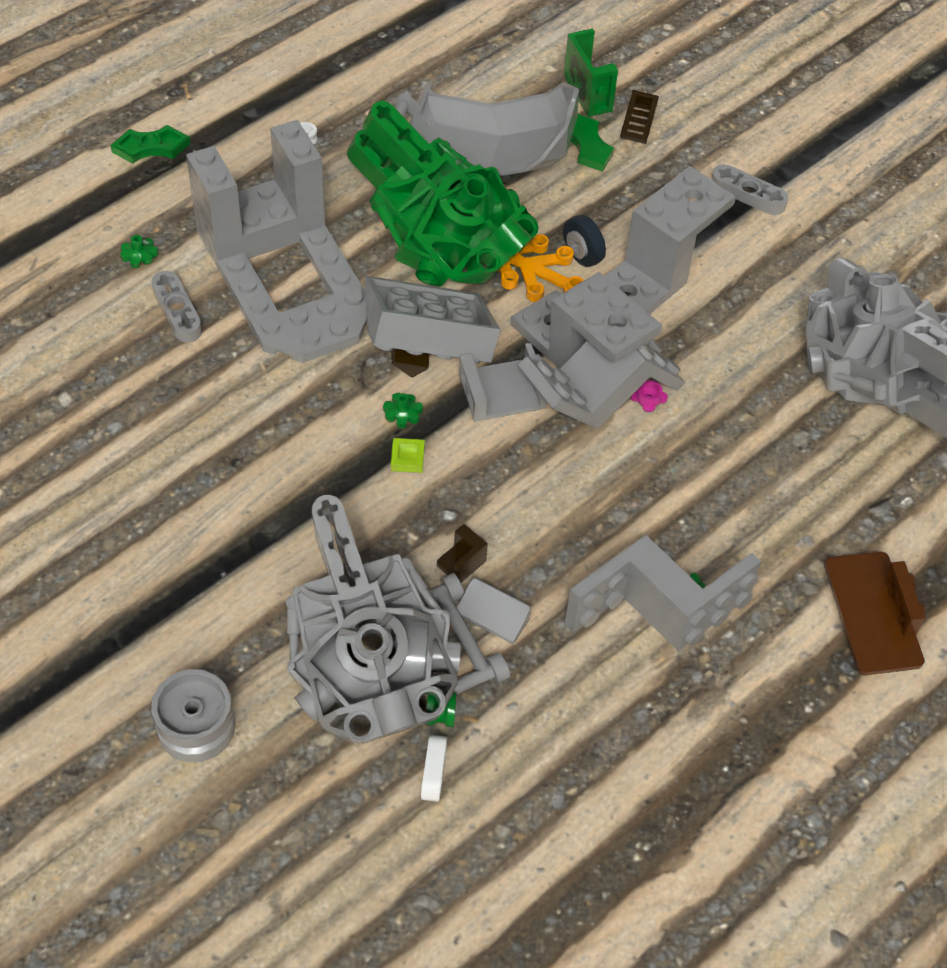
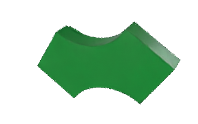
[570,114,614,172]
[110,125,191,164]

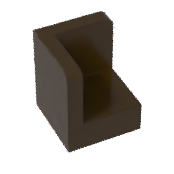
[437,524,488,583]

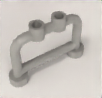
[392,573,510,695]

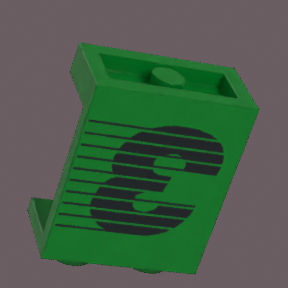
[564,28,618,117]

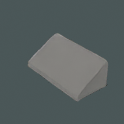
[457,578,531,644]

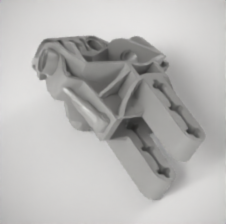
[805,257,947,438]
[286,495,461,745]

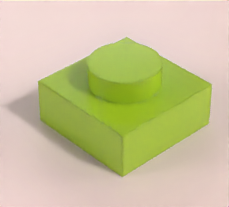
[391,438,425,473]

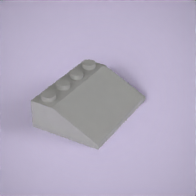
[365,276,500,364]

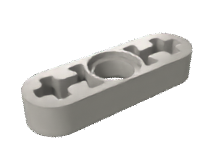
[711,164,788,215]
[152,271,202,343]

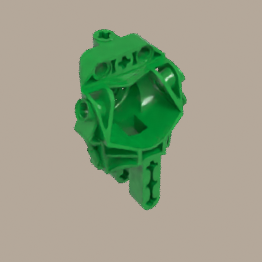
[347,101,539,287]

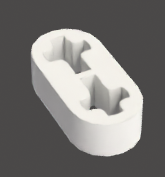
[421,735,448,802]

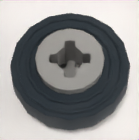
[563,215,606,267]

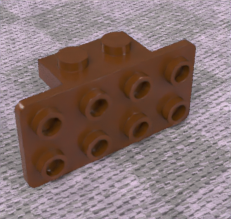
[824,551,926,676]

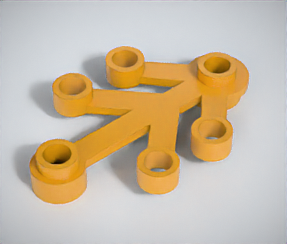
[500,234,584,302]

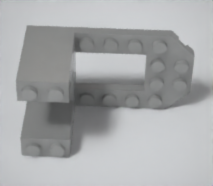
[186,119,367,363]

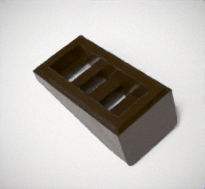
[620,90,659,144]

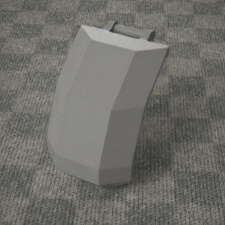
[395,82,579,176]

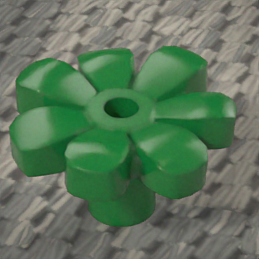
[120,235,158,268]
[383,393,423,428]

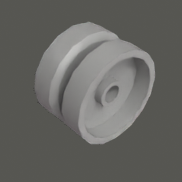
[151,669,235,762]

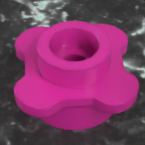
[630,380,668,412]

